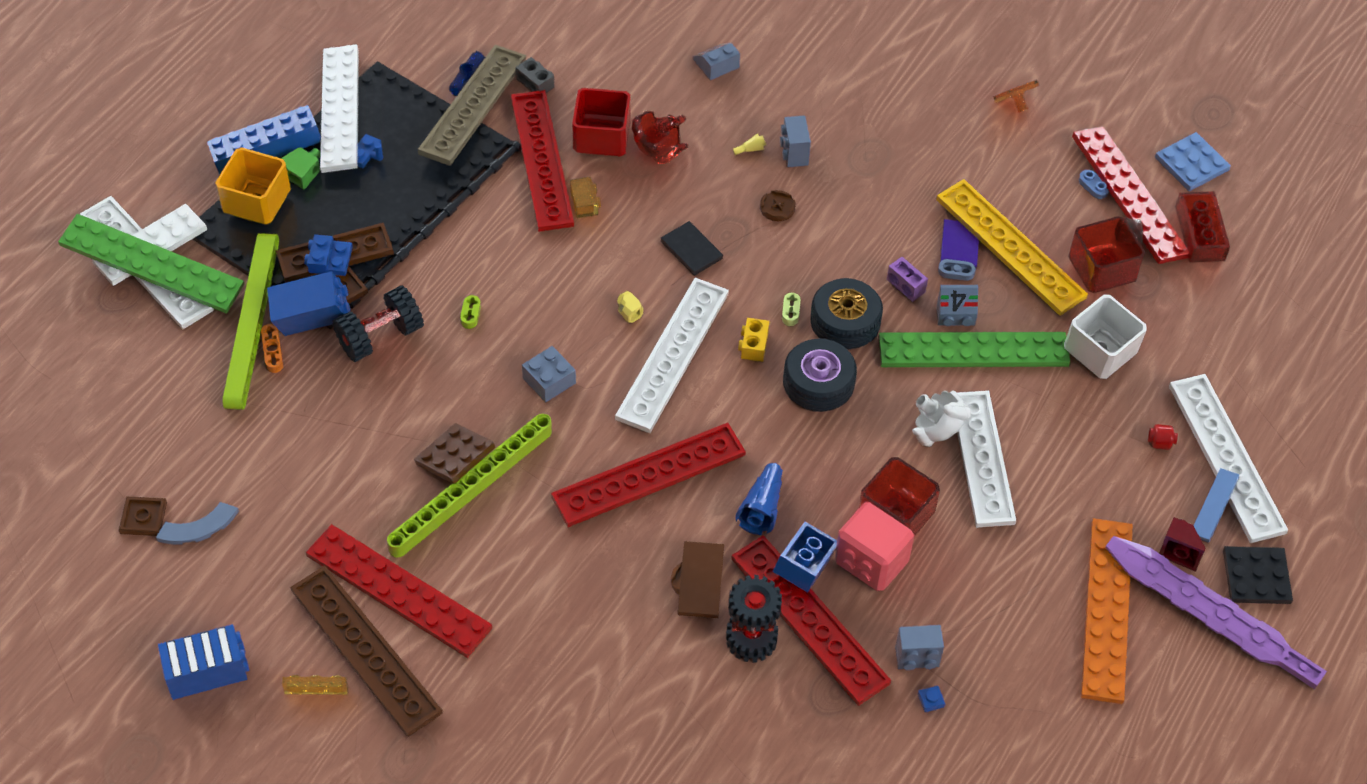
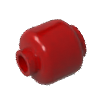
[1148,424,1178,450]

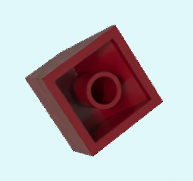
[1159,517,1206,572]

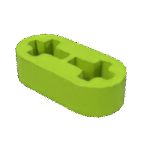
[460,295,481,329]

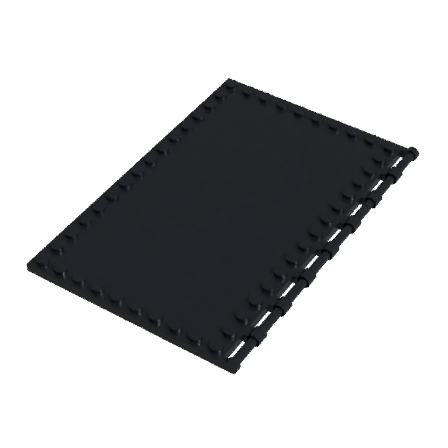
[192,61,521,329]

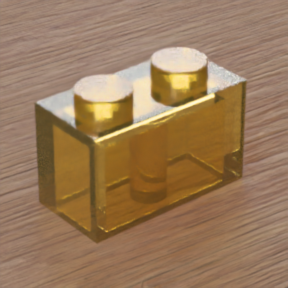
[570,177,601,218]

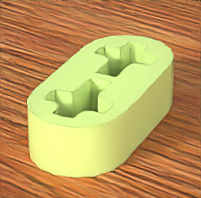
[782,293,801,326]

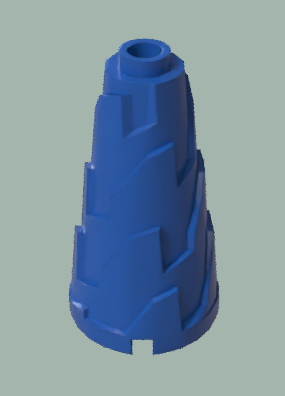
[735,463,783,535]

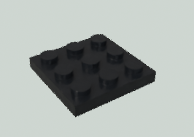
[1223,546,1293,604]

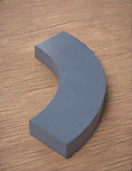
[156,502,239,545]

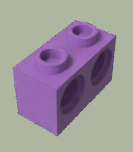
[887,257,928,302]

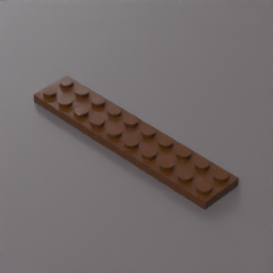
[290,565,443,737]

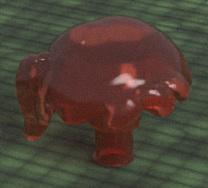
[632,111,688,164]

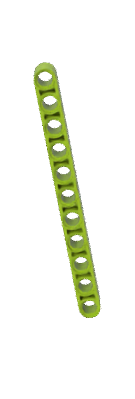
[223,233,279,410]
[387,414,552,558]

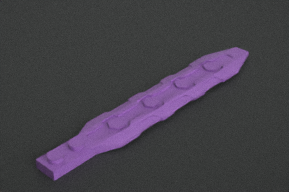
[1105,536,1327,689]

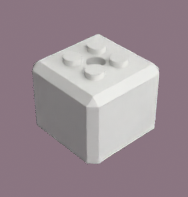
[1064,295,1147,379]

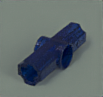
[449,51,486,97]

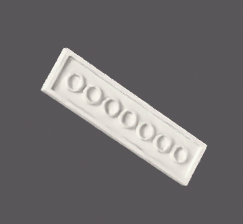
[957,391,1016,528]

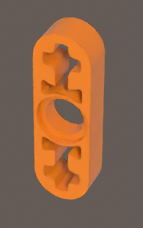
[261,324,283,373]

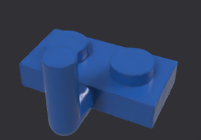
[358,134,383,168]

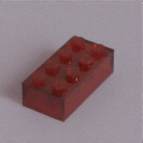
[1175,191,1230,263]

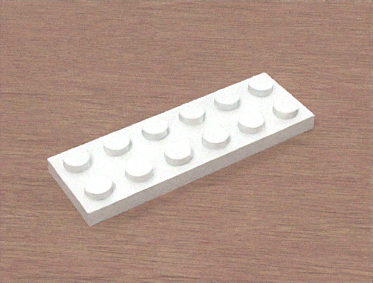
[92,204,207,286]

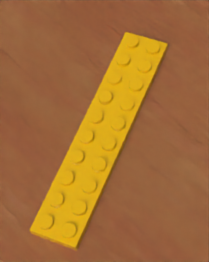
[936,179,1088,316]

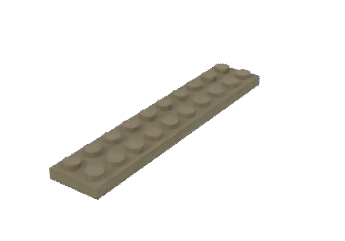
[418,45,526,166]

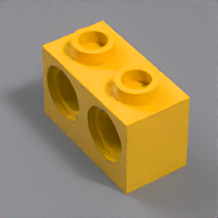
[738,318,769,362]

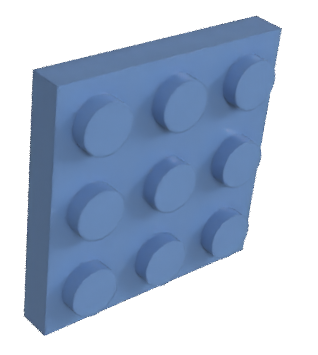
[1155,132,1231,191]

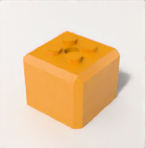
[215,148,291,224]

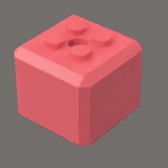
[835,502,915,591]

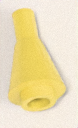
[733,133,766,155]

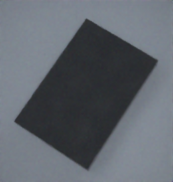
[661,221,723,276]

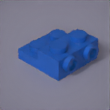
[304,235,353,276]

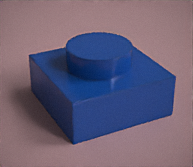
[918,686,945,712]

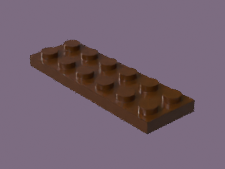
[276,223,394,283]

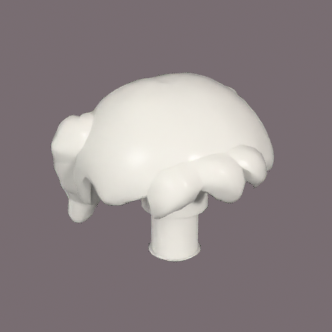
[912,391,971,447]

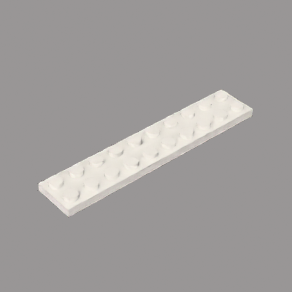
[320,45,359,173]
[80,196,214,330]
[615,278,729,433]
[1169,374,1288,543]

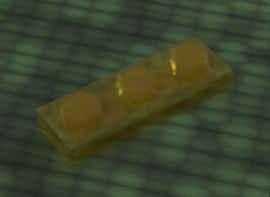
[282,675,349,694]

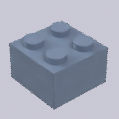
[780,115,811,167]
[522,346,576,403]
[895,625,944,670]

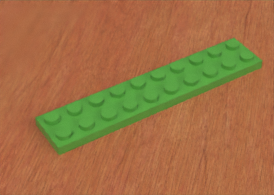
[58,213,244,314]
[879,332,1070,367]

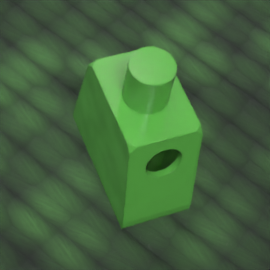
[281,148,321,190]

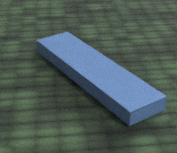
[1194,468,1239,543]

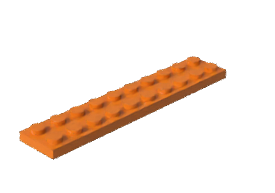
[1081,518,1133,704]

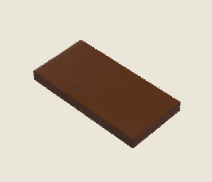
[678,541,724,618]

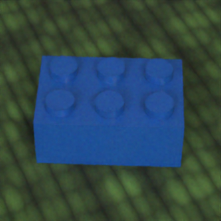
[773,522,837,592]

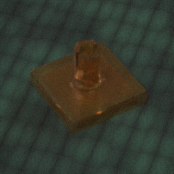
[993,80,1039,113]

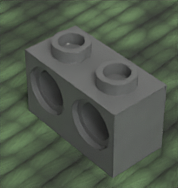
[516,57,555,93]

